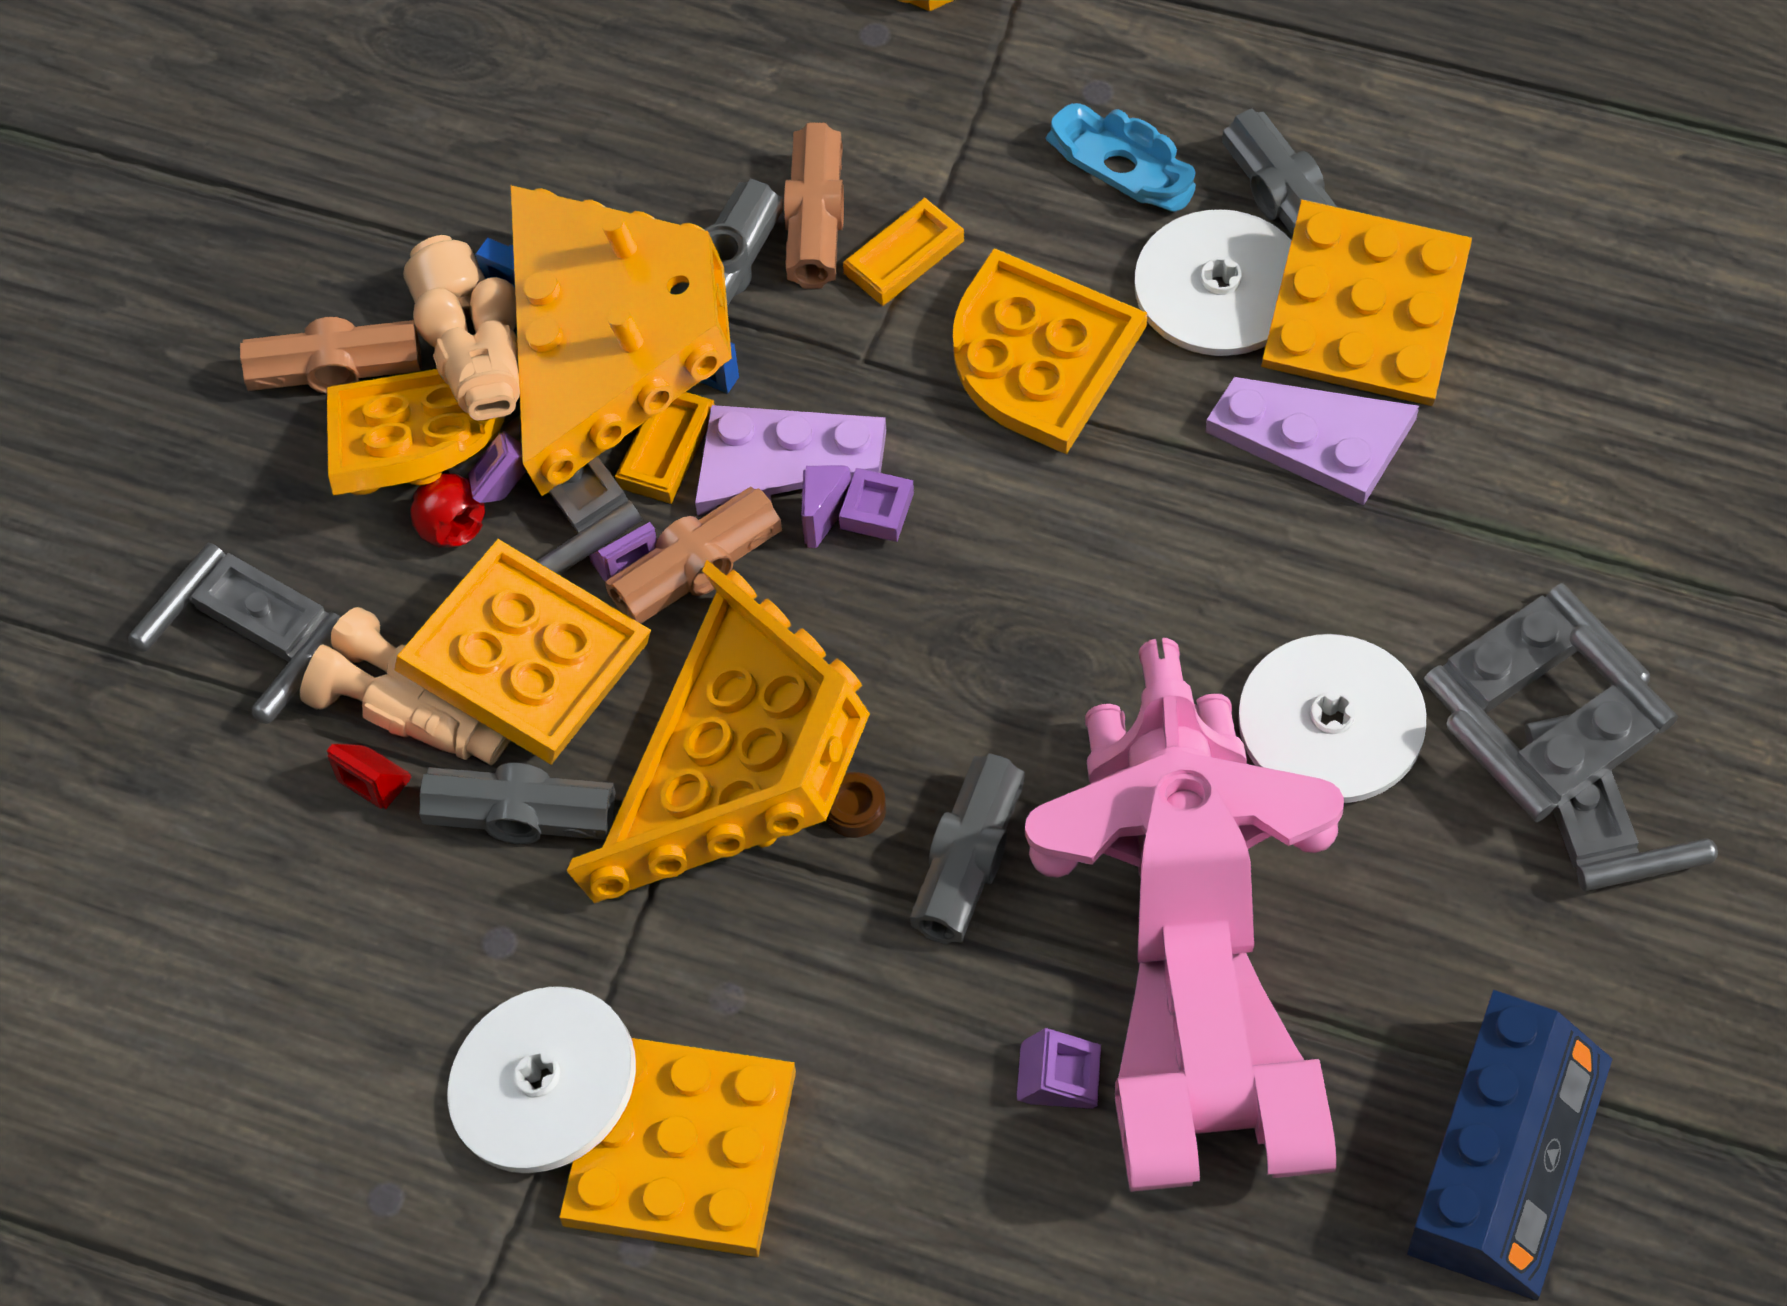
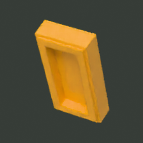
[843,197,964,306]
[615,392,715,504]

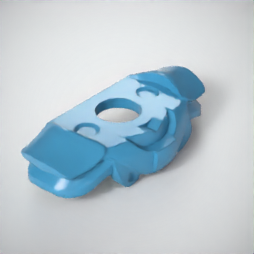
[1045,103,1196,211]

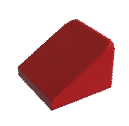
[326,744,411,810]

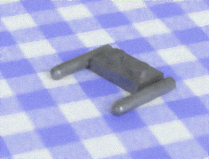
[448,415,642,575]
[128,543,341,724]
[1423,583,1650,760]
[1447,624,1678,822]
[1525,714,1718,891]

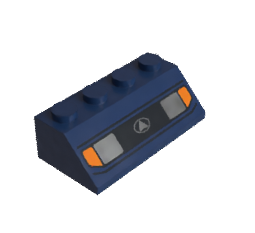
[1407,990,1612,1301]

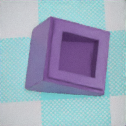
[468,431,527,503]
[801,465,851,548]
[589,522,657,581]
[1017,1028,1101,1109]

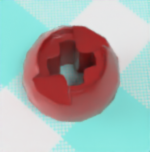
[411,474,485,548]

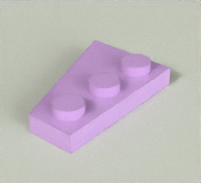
[1206,377,1419,505]
[695,405,886,516]

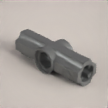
[1222,108,1337,236]
[674,178,784,307]
[910,753,1025,945]
[419,763,616,844]

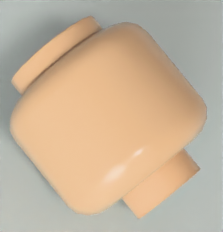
[403,235,485,320]

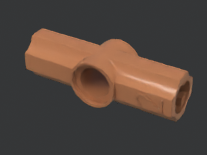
[784,123,844,289]
[240,317,422,394]
[605,486,782,624]

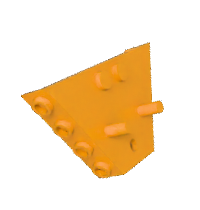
[511,185,732,496]
[567,560,870,903]

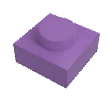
[839,468,914,542]

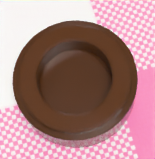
[826,772,886,838]

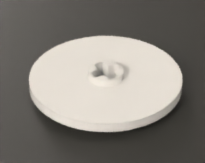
[1135,210,1292,356]
[1239,634,1426,803]
[447,987,636,1173]

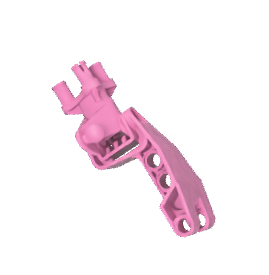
[1025,638,1344,1192]

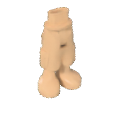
[413,277,520,421]
[300,607,511,765]

